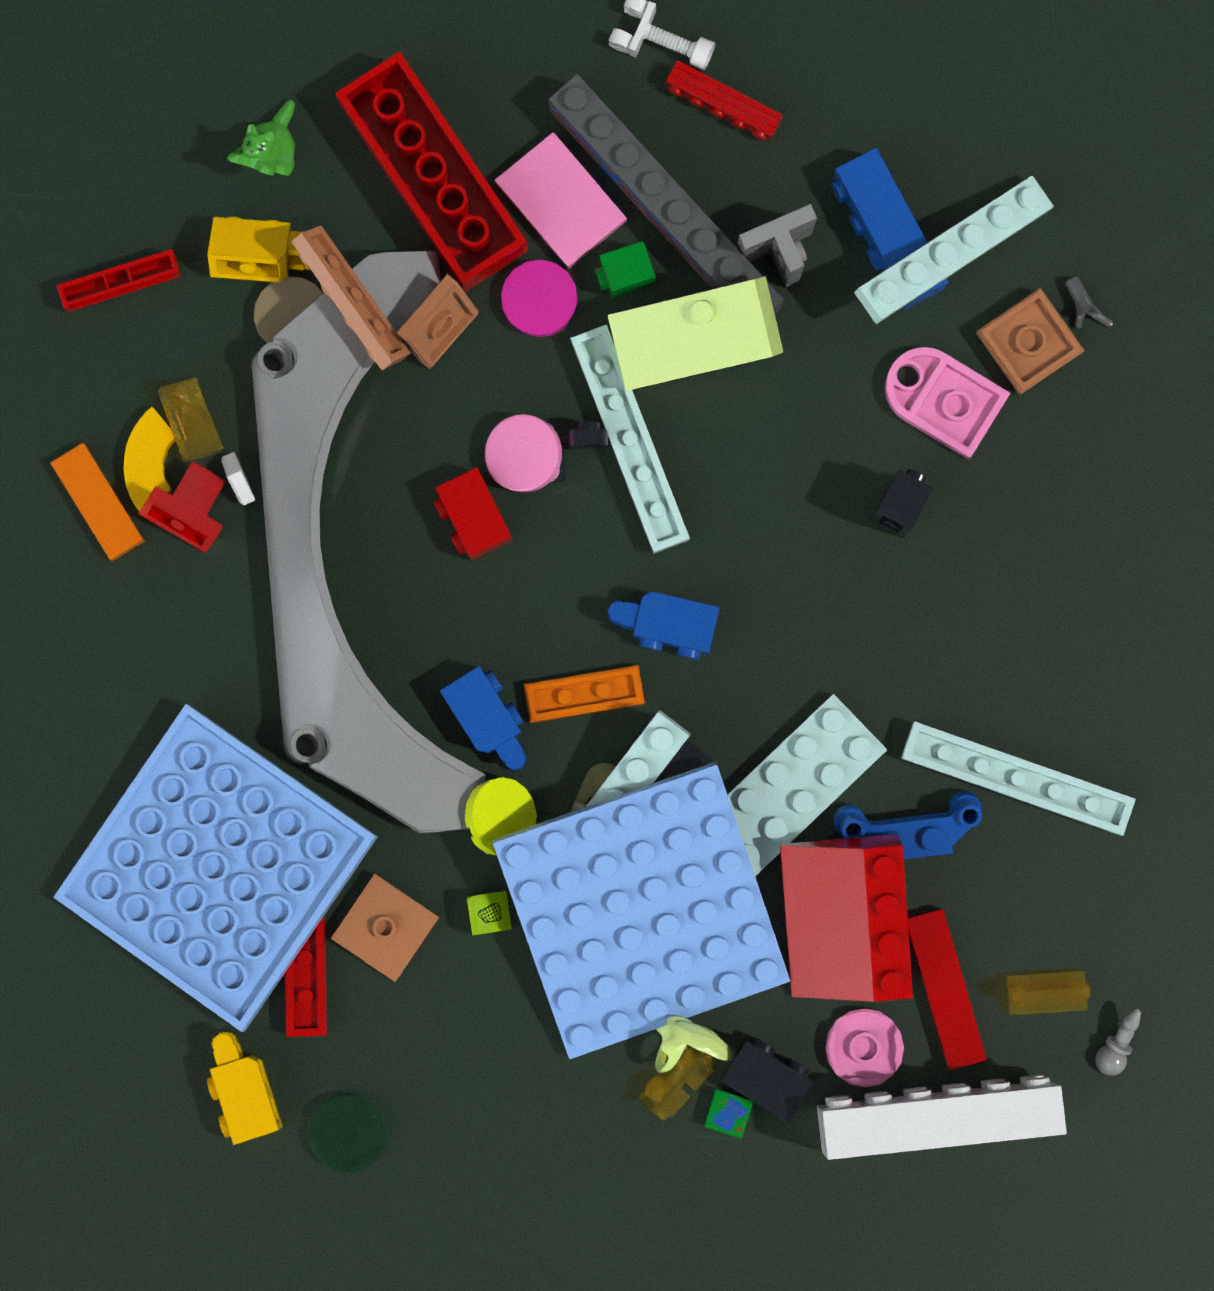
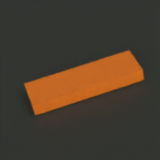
[51,443,145,562]
[524,665,645,723]

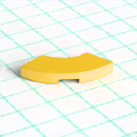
[124,407,178,512]

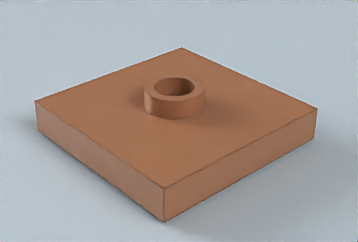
[397,274,479,369]
[976,288,1085,396]
[331,874,440,982]

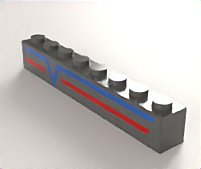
[549,74,784,314]

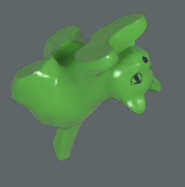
[227,100,295,176]

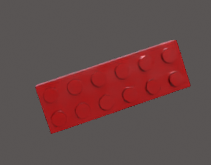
[335,51,528,292]

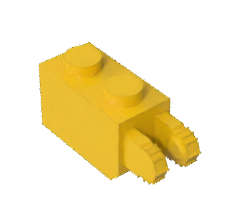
[207,217,310,282]
[207,1031,283,1145]

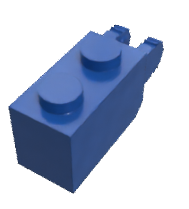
[607,591,720,660]
[440,666,527,771]

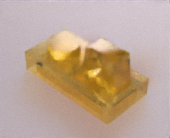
[158,378,223,462]

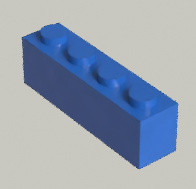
[831,148,949,311]

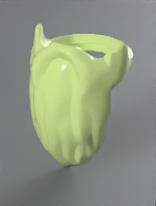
[655,1016,734,1073]

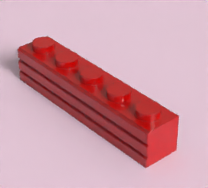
[665,60,783,141]
[57,249,182,312]

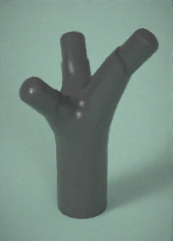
[1065,276,1113,328]

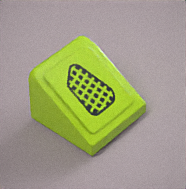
[467,891,512,936]

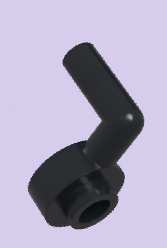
[552,422,608,482]

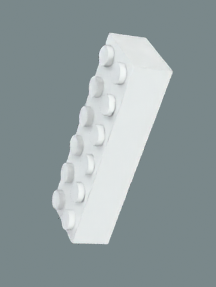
[817,1075,1067,1160]

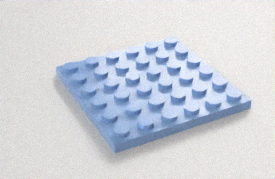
[53,704,378,1032]
[492,762,790,1059]

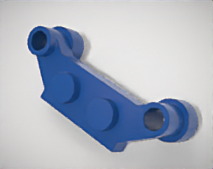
[834,790,982,859]

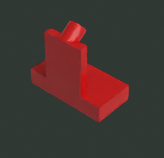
[138,461,226,553]

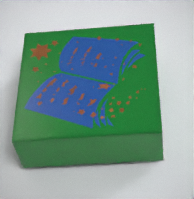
[704,1088,754,1139]

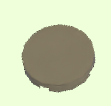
[254,277,323,343]

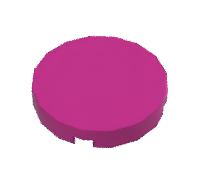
[501,260,578,337]

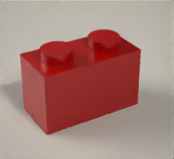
[433,467,513,561]

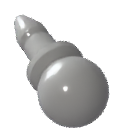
[1095,1009,1141,1076]

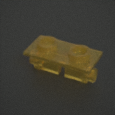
[1007,971,1090,1015]
[639,1044,716,1121]

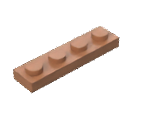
[291,225,411,370]

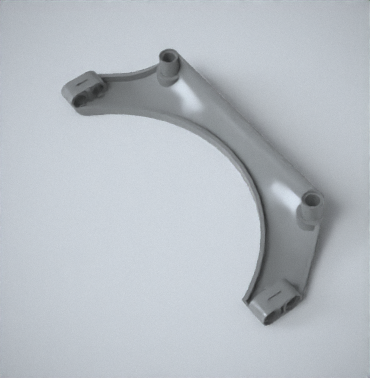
[252,251,486,833]

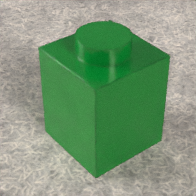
[595,241,656,299]

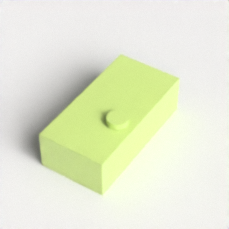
[608,276,783,391]

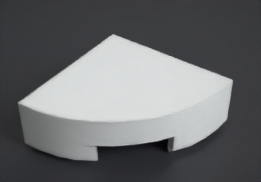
[221,452,255,506]

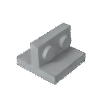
[737,204,817,288]

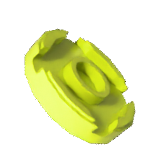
[465,777,537,856]

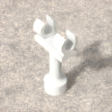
[608,0,715,71]

